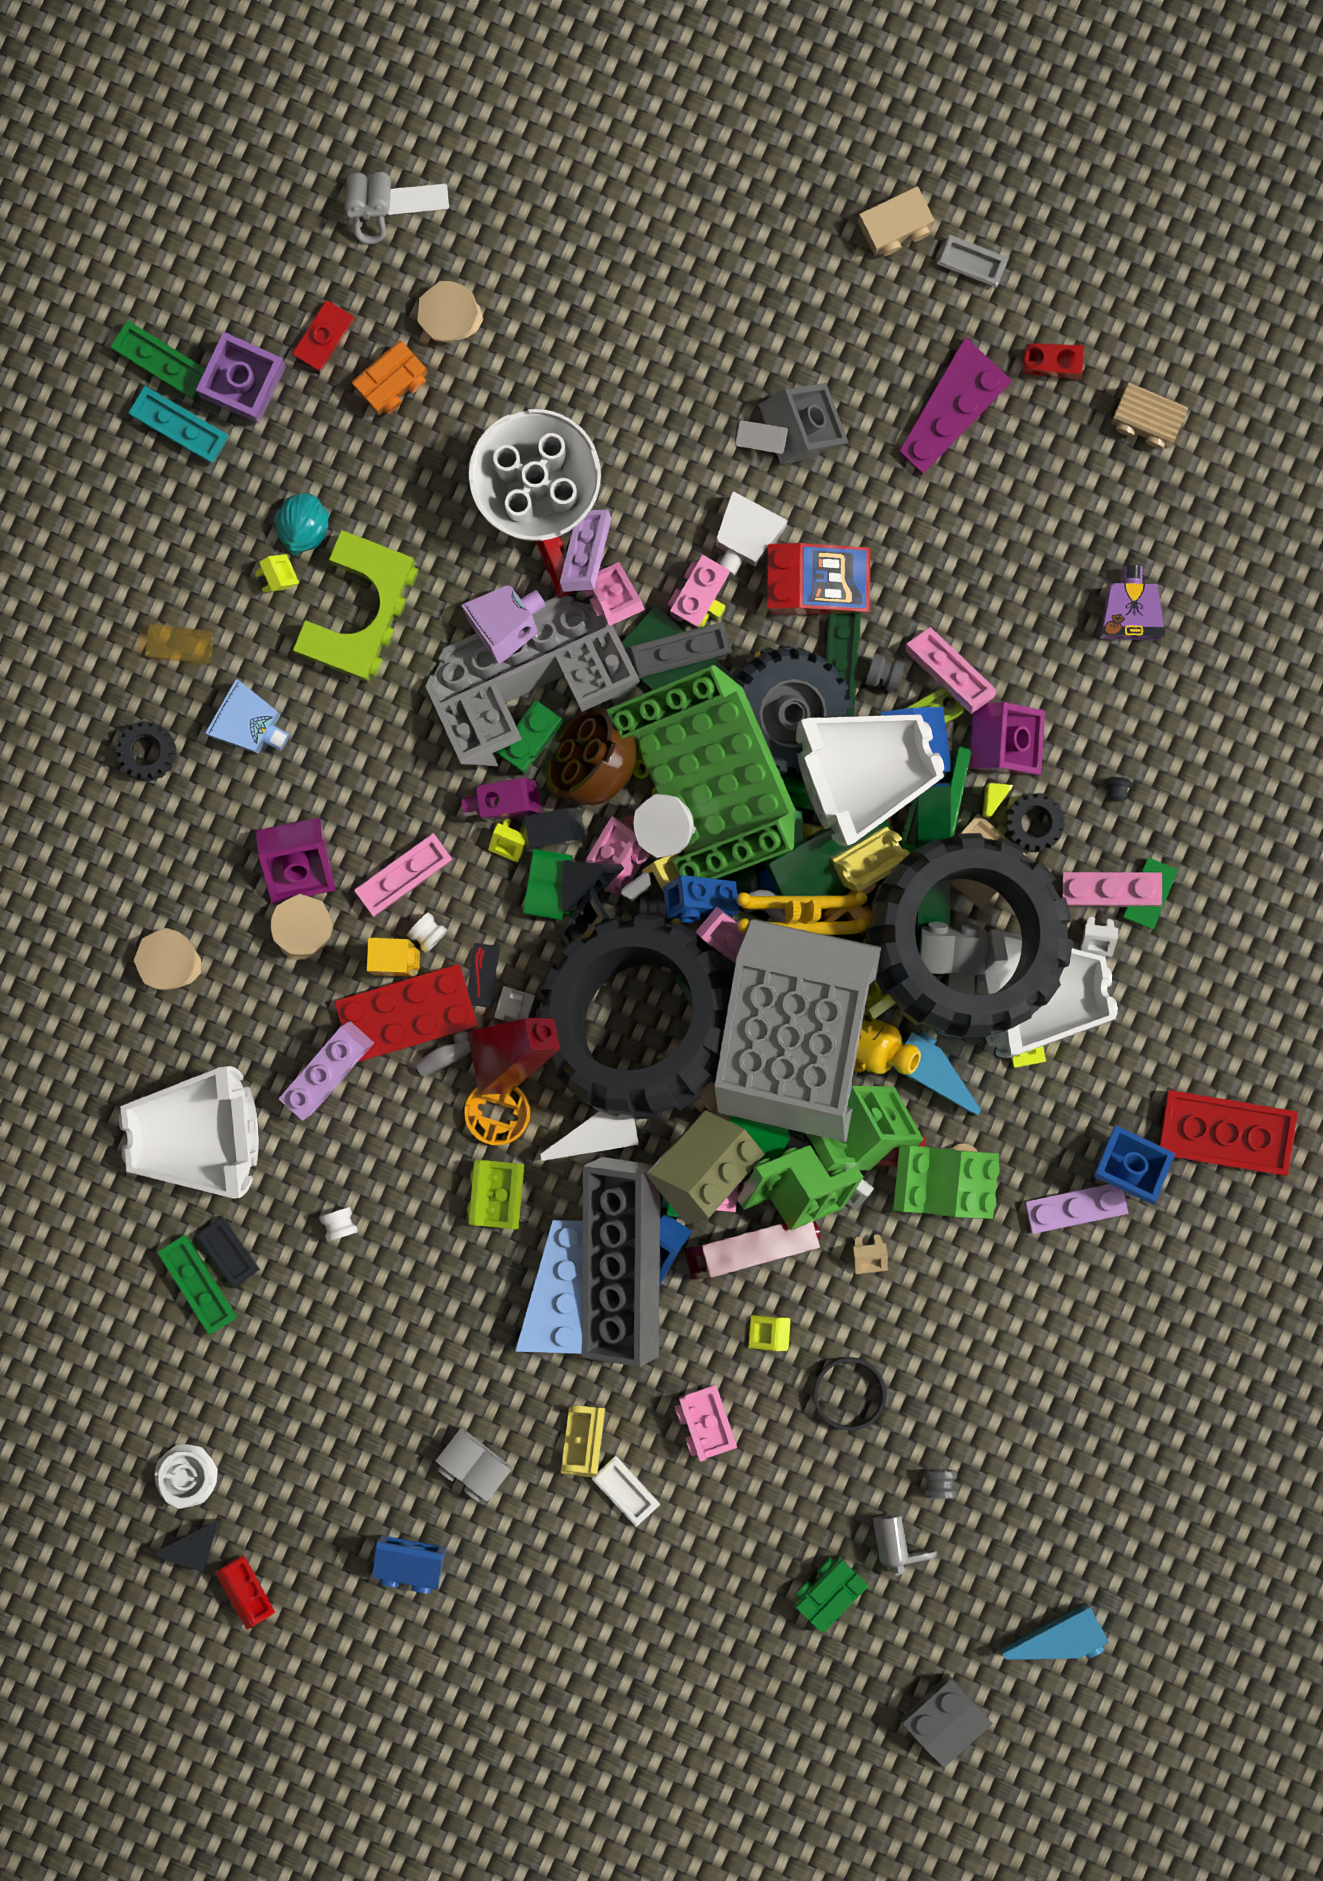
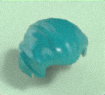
[274,493,329,556]

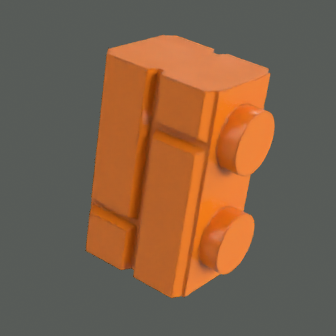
[352,340,428,416]

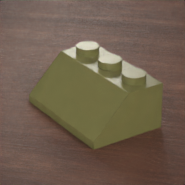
[646,1110,764,1225]

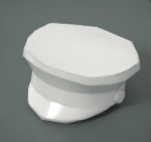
[633,793,696,858]
[154,1444,218,1509]

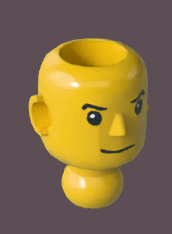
[854,1015,921,1075]

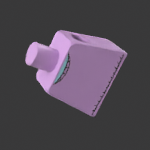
[461,585,546,665]

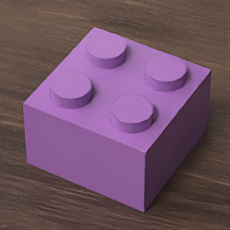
[196,332,286,424]

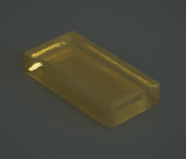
[145,624,215,665]

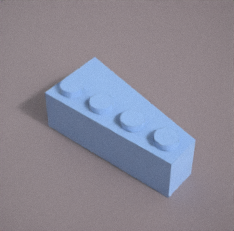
[515,1220,583,1354]

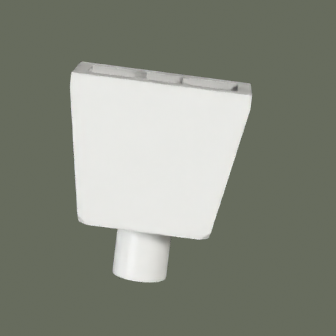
[715,491,788,576]

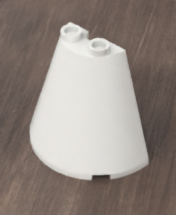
[796,715,944,846]
[977,930,1118,1058]
[119,1066,259,1198]

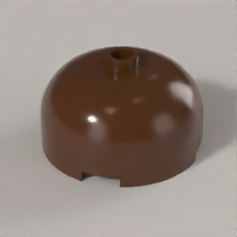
[545,708,637,806]

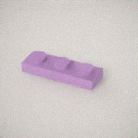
[560,509,611,592]
[1025,1184,1128,1234]

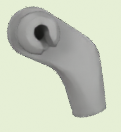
[416,1031,471,1076]

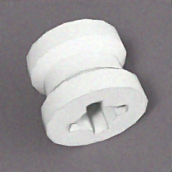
[407,912,448,953]
[319,1207,358,1242]

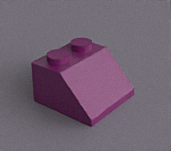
[970,702,1045,775]
[256,818,336,904]

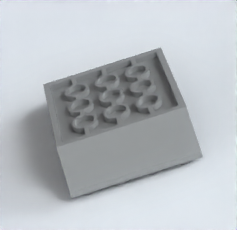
[715,919,881,1142]

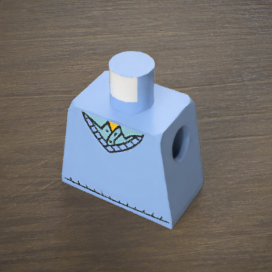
[206,679,290,754]

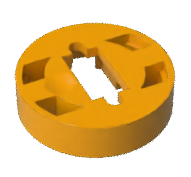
[465,1087,530,1145]

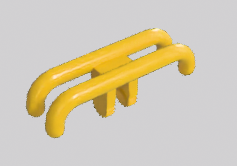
[737,892,869,935]

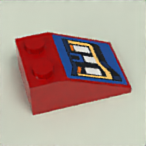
[767,543,870,615]

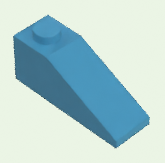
[892,1030,981,1116]
[1000,1603,1109,1660]

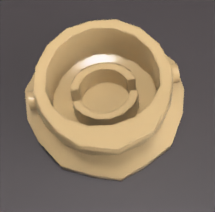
[417,281,483,343]
[271,894,334,960]
[134,928,201,990]

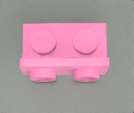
[586,816,650,896]

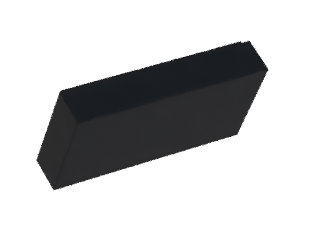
[195,1216,261,1289]

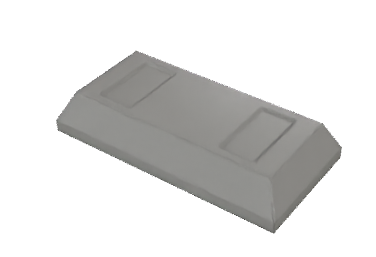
[937,234,1009,288]
[621,872,651,903]

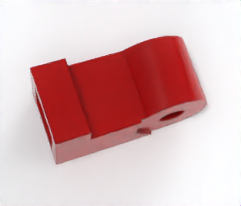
[1022,344,1084,381]

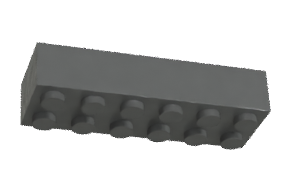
[582,1157,660,1367]

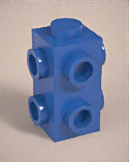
[663,875,740,923]

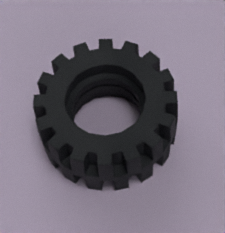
[116,721,177,781]
[1005,793,1065,853]

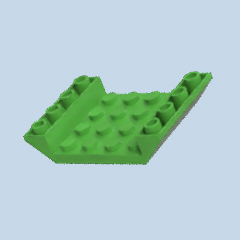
[607,665,795,879]

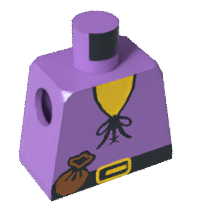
[1099,565,1165,640]

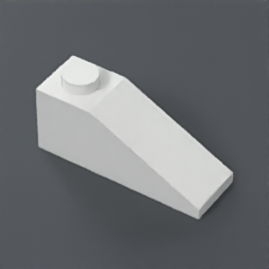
[540,1111,639,1161]

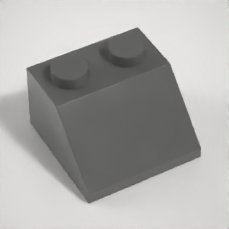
[759,383,849,464]
[900,1673,993,1768]

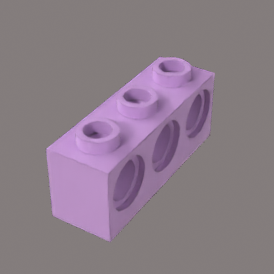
[279,1021,374,1121]

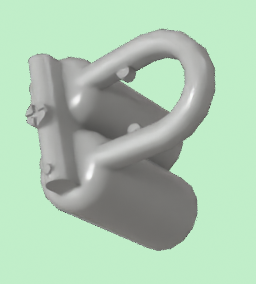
[345,172,391,244]
[872,1514,937,1576]

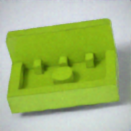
[467,1160,524,1229]

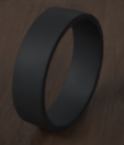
[813,1357,886,1431]

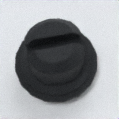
[1104,777,1133,802]

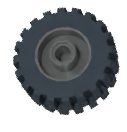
[732,646,853,775]

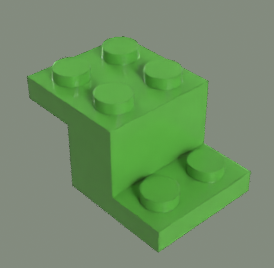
[805,1086,924,1171]
[737,1145,864,1231]
[893,1145,1000,1219]

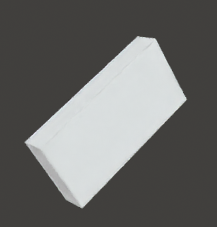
[592,1456,660,1527]

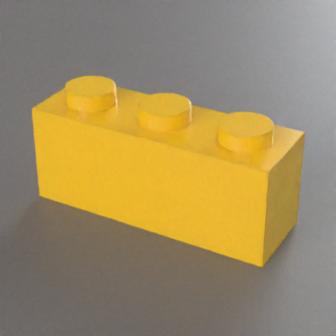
[367,938,420,977]

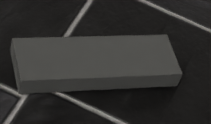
[630,621,732,679]

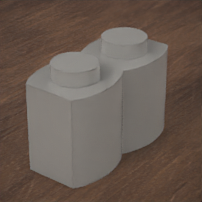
[919,922,988,975]
[436,1428,513,1502]

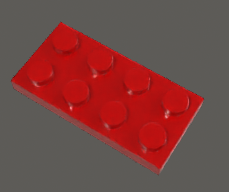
[335,964,478,1062]
[1158,1090,1298,1176]

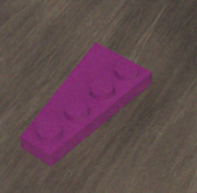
[899,337,1012,475]

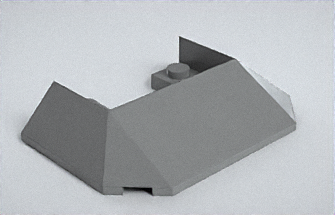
[425,596,640,766]

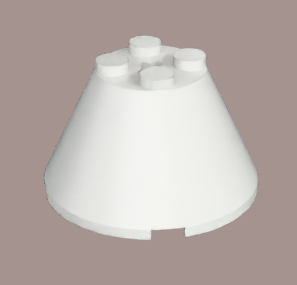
[469,409,601,541]

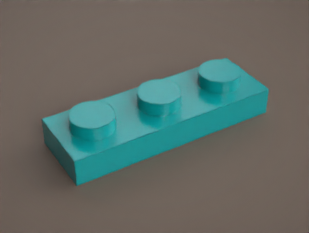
[128,386,229,464]

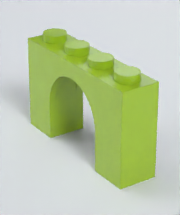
[293,530,419,682]

